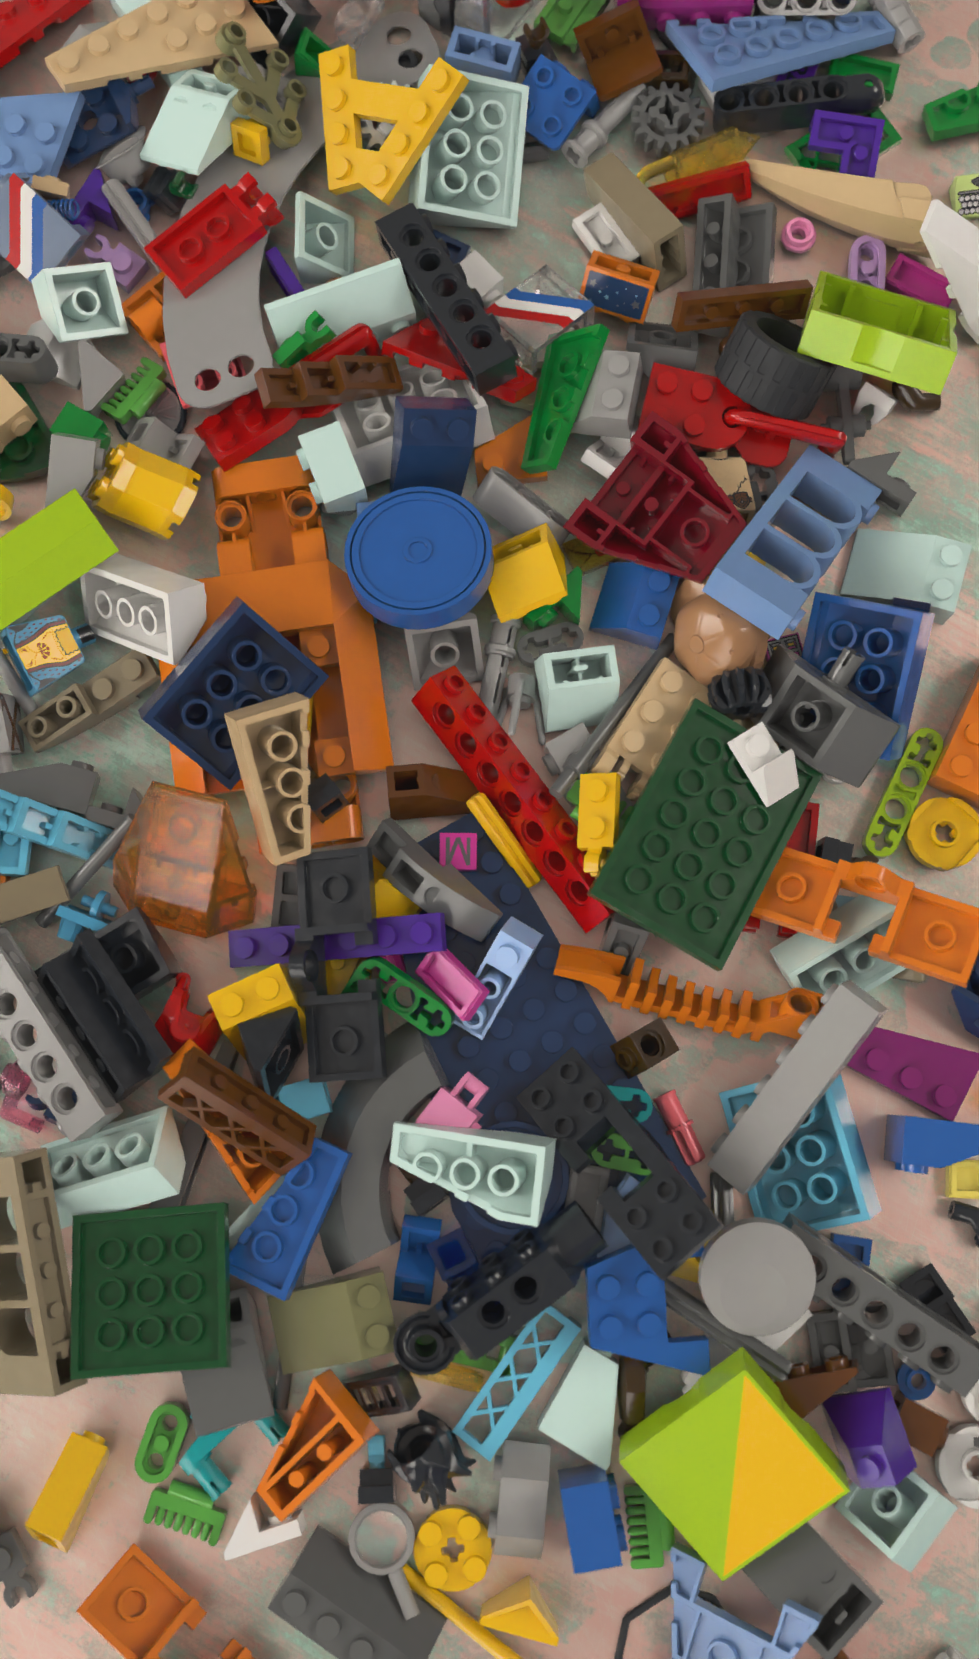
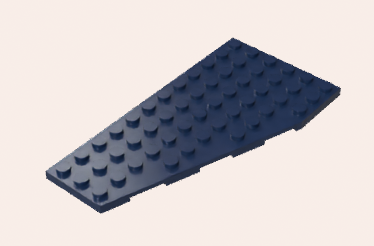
[403,813,707,1270]

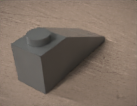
[0,760,100,818]

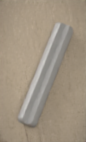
[102,178,161,274]

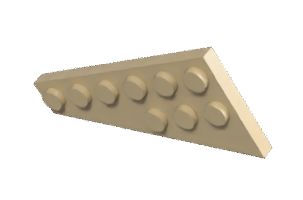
[45,0,279,94]

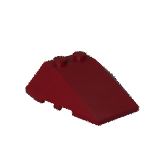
[563,411,747,584]

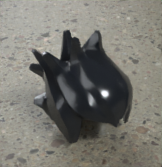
[387,1409,476,1511]

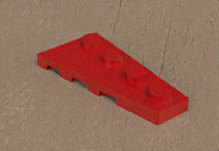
[381,317,537,404]

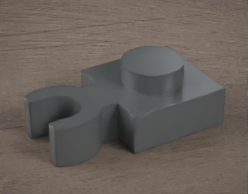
[0,1526,38,1608]

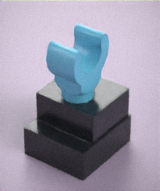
[358,1435,397,1504]

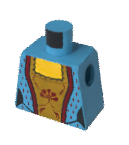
[0,615,96,698]

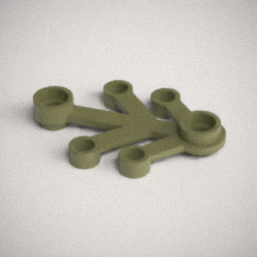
[214,21,307,149]

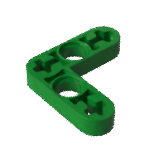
[341,956,455,1037]

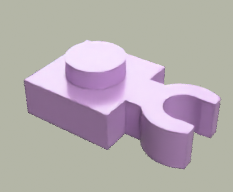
[84,234,150,294]

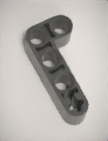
[0,333,58,384]

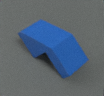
[393,1214,442,1306]

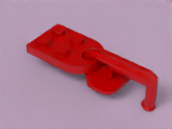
[194,323,384,473]
[637,362,847,468]

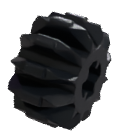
[707,666,773,721]

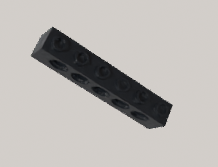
[375,202,519,396]

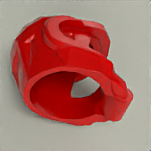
[154,972,224,1059]

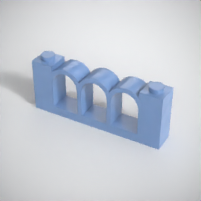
[702,444,882,640]

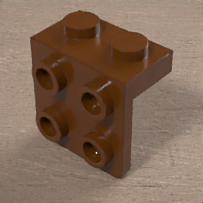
[573,0,663,102]

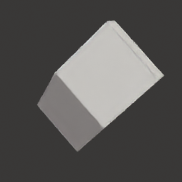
[581,415,640,479]

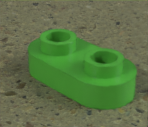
[134,1401,190,1483]

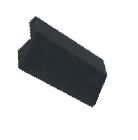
[37,929,173,1103]

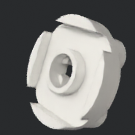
[935,1423,979,1509]

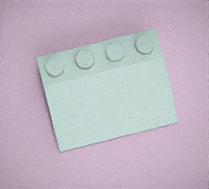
[408,64,529,229]

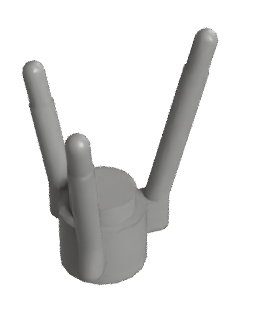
[496,673,546,745]

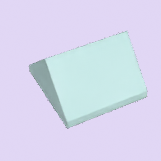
[294,191,354,284]

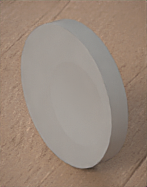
[698,1217,816,1336]

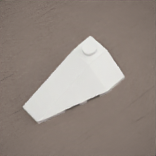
[920,199,979,345]

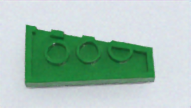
[521,323,610,474]

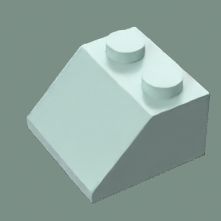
[31,262,129,343]
[295,421,368,513]
[834,1470,958,1573]

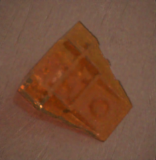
[113,781,257,939]

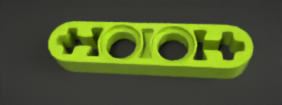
[861,727,943,859]

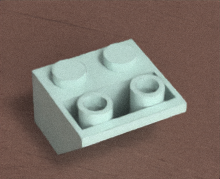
[534,645,620,733]

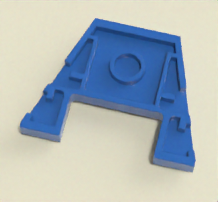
[585,1244,710,1376]

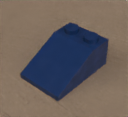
[389,396,477,496]

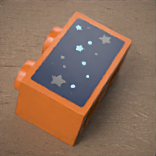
[578,250,660,324]

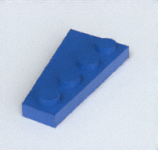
[229,1138,353,1301]

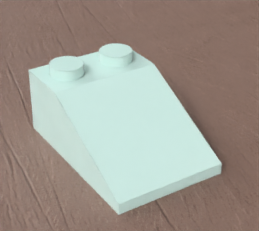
[839,528,972,625]

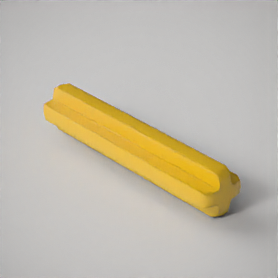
[466,792,542,888]

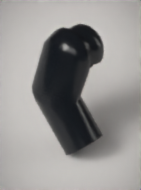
[948,1200,979,1248]

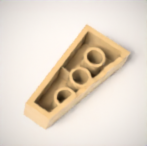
[224,692,311,866]

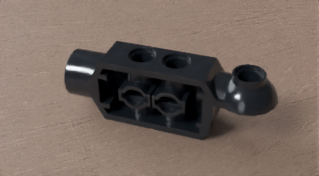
[393,1200,608,1376]

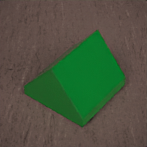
[294,27,332,78]

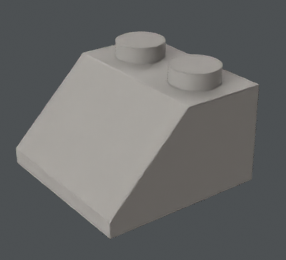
[570,349,643,439]

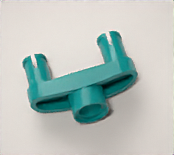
[178,1409,290,1502]

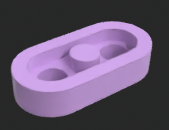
[848,235,886,290]

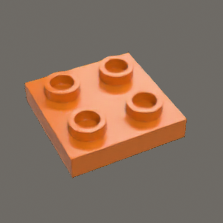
[121,271,165,362]

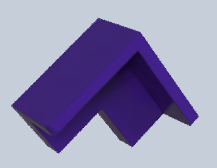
[807,109,885,178]

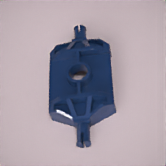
[62,73,156,169]

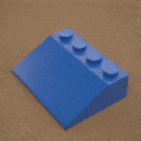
[801,592,935,761]

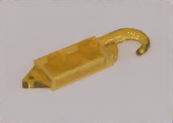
[636,127,760,185]

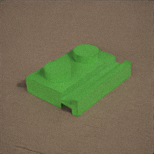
[534,0,610,54]

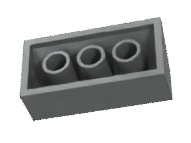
[268,1524,447,1659]

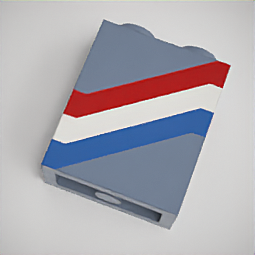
[0,172,91,283]

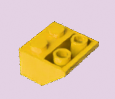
[488,523,568,623]

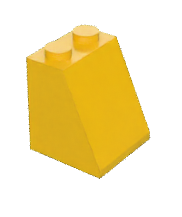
[207,963,307,1061]

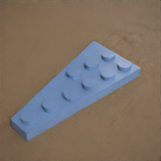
[665,11,896,93]
[0,91,86,186]

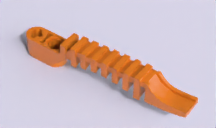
[553,944,824,1043]

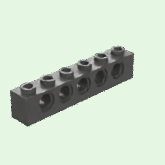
[782,1212,979,1398]

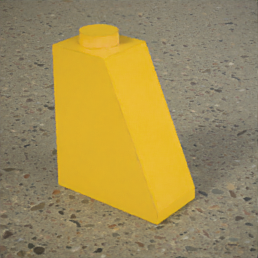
[24,1430,110,1553]

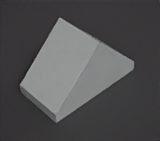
[77,340,126,417]

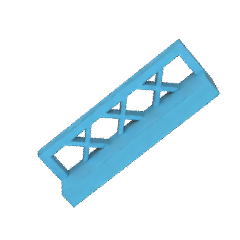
[452,1305,582,1462]

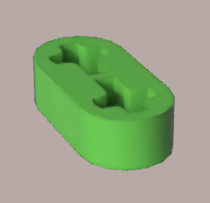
[591,1133,652,1175]

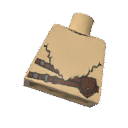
[699,450,755,525]

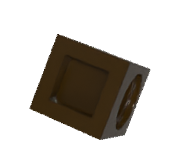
[610,1017,680,1079]

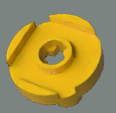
[904,797,979,872]
[414,1504,492,1592]

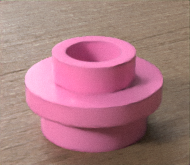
[781,217,816,253]

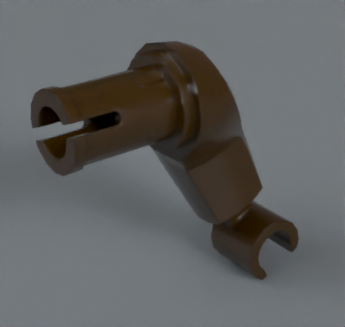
[617,1331,672,1438]

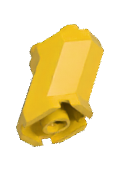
[86,442,201,540]

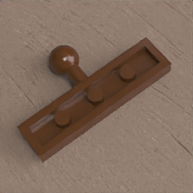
[671,279,814,357]

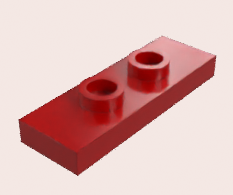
[647,160,752,219]

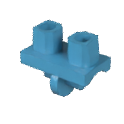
[55,890,119,942]

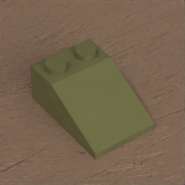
[267,1266,396,1375]

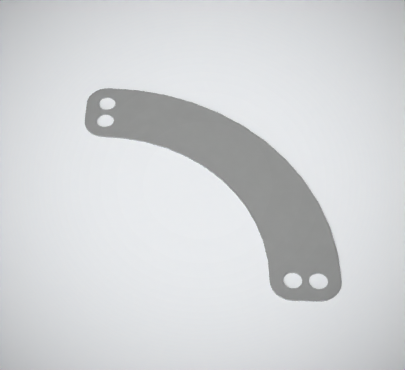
[163,12,441,409]

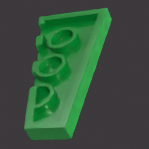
[921,83,979,142]

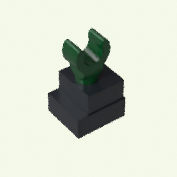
[142,166,199,215]

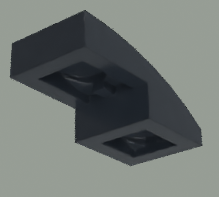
[899,1263,977,1354]

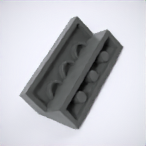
[693,193,777,339]

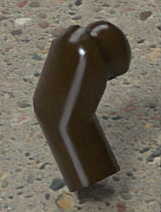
[892,381,941,411]

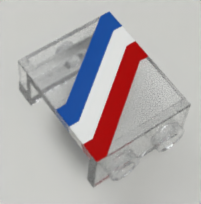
[485,264,595,375]

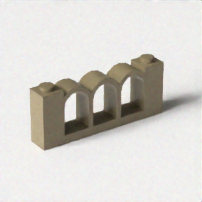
[0,1147,88,1397]

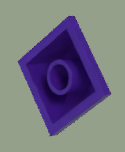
[821,1387,918,1489]

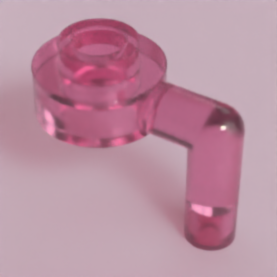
[0,1060,45,1134]

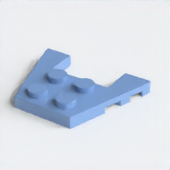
[670,1541,823,1659]

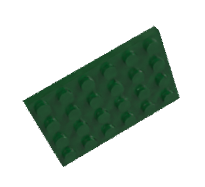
[586,698,823,971]

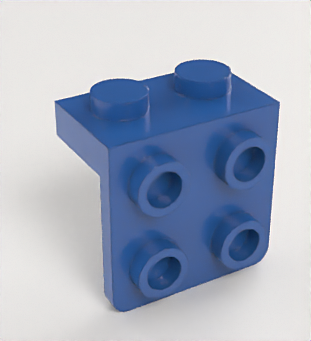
[521,54,601,151]

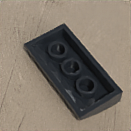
[34,907,183,1000]

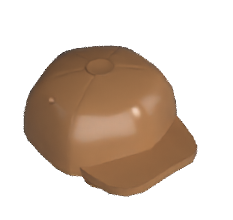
[670,574,770,688]

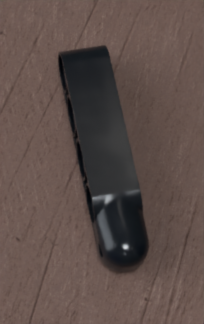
[713,73,885,137]

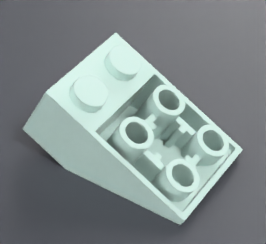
[140,69,251,175]

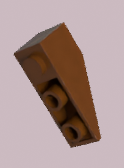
[386,763,479,820]
[768,1355,859,1419]

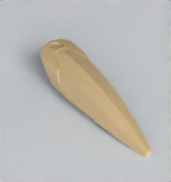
[742,159,933,259]

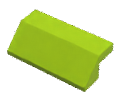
[0,488,119,631]

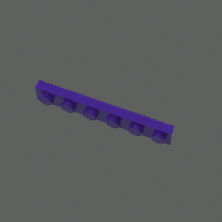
[228,913,447,968]

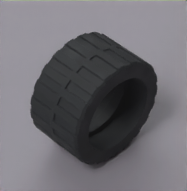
[714,310,838,421]

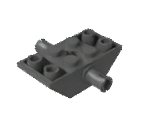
[749,644,901,788]

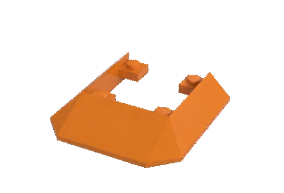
[158,560,394,802]

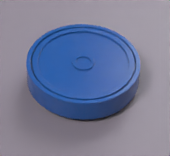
[344,486,494,630]

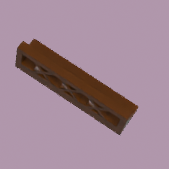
[157,1046,317,1176]

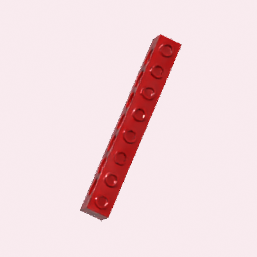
[411,665,615,934]

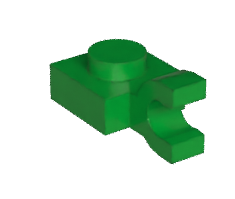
[272,310,337,368]

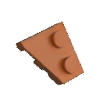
[474,415,548,487]

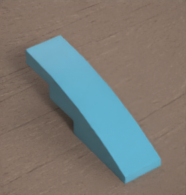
[0,789,129,870]

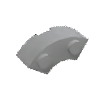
[487,1440,551,1559]

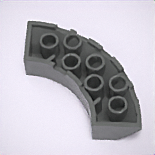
[319,1022,450,1275]

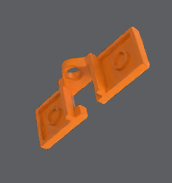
[750,847,979,988]
[75,1543,255,1659]

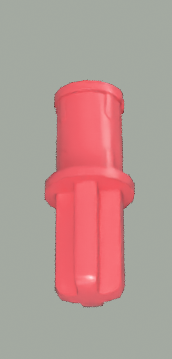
[653,1089,705,1166]

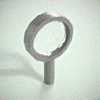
[348,1503,420,1620]

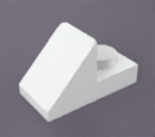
[727,722,799,807]
[223,1491,307,1561]

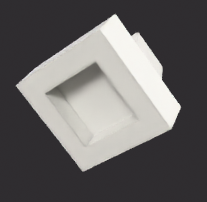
[853,381,899,425]

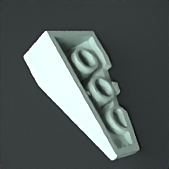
[390,1122,556,1227]

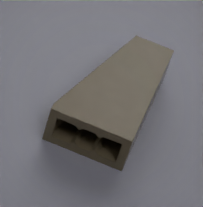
[583,152,687,292]

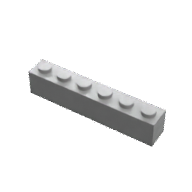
[707,980,888,1195]

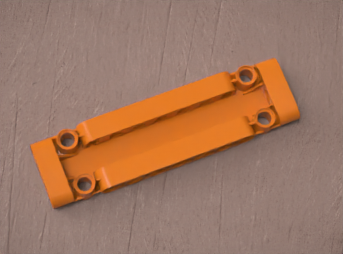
[211,455,365,855]

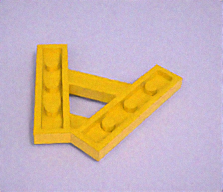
[318,44,470,205]

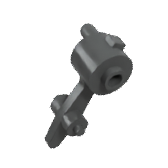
[820,365,871,465]

